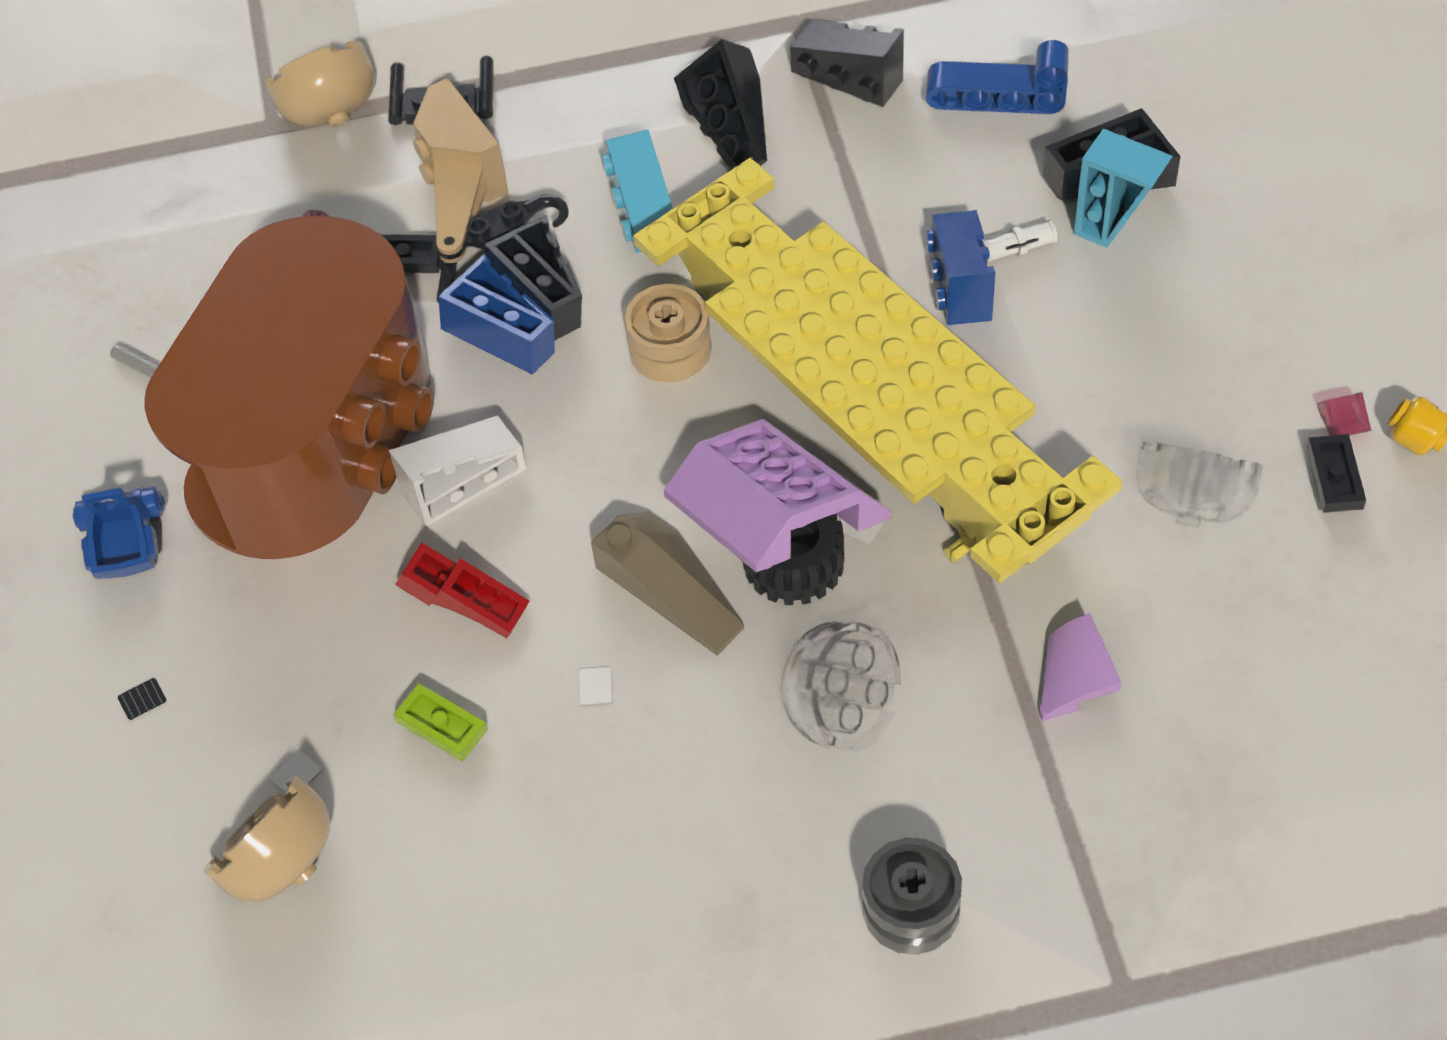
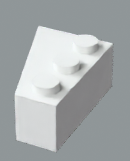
[389,416,527,527]

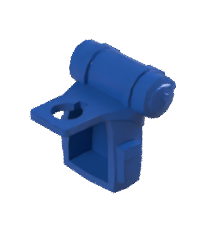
[73,486,165,579]

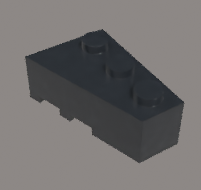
[790,20,904,107]
[1043,108,1181,201]
[484,215,582,340]

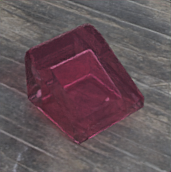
[1317,392,1371,436]

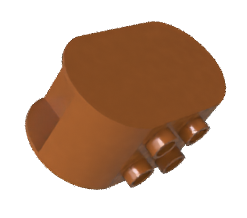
[144,216,434,559]

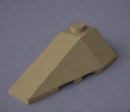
[591,511,744,656]

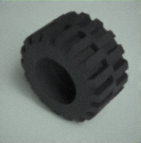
[743,514,845,605]

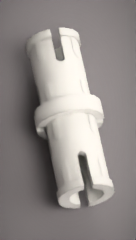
[982,220,1058,263]

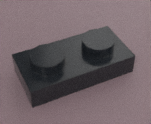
[1306,434,1366,513]

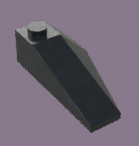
[674,39,767,170]

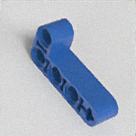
[925,40,1069,114]

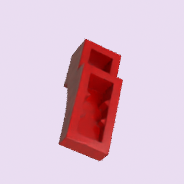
[395,542,530,639]

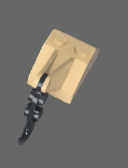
[413,78,569,263]

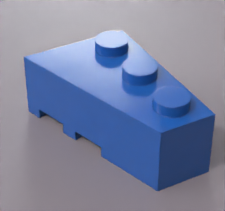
[925,210,996,325]
[438,254,555,375]

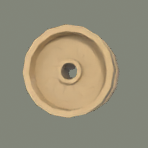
[624,283,712,383]

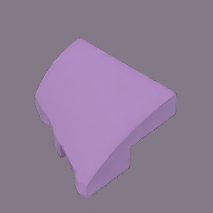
[1039,613,1121,721]

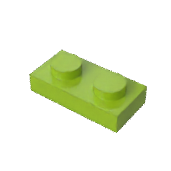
[393,683,488,762]

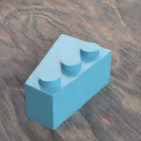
[601,129,673,253]
[1074,129,1173,248]

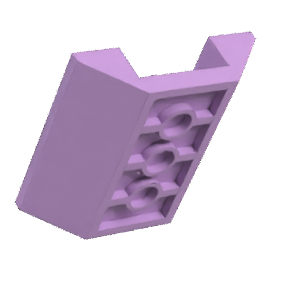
[664,419,891,572]

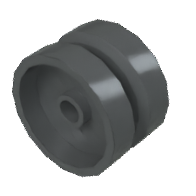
[862,837,962,955]

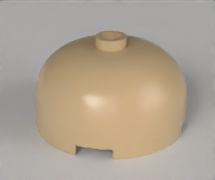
[265,41,374,127]
[203,775,330,902]

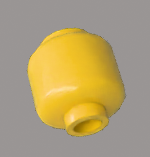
[1387,396,1447,456]

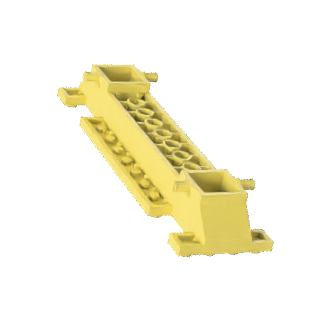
[633,158,1123,584]

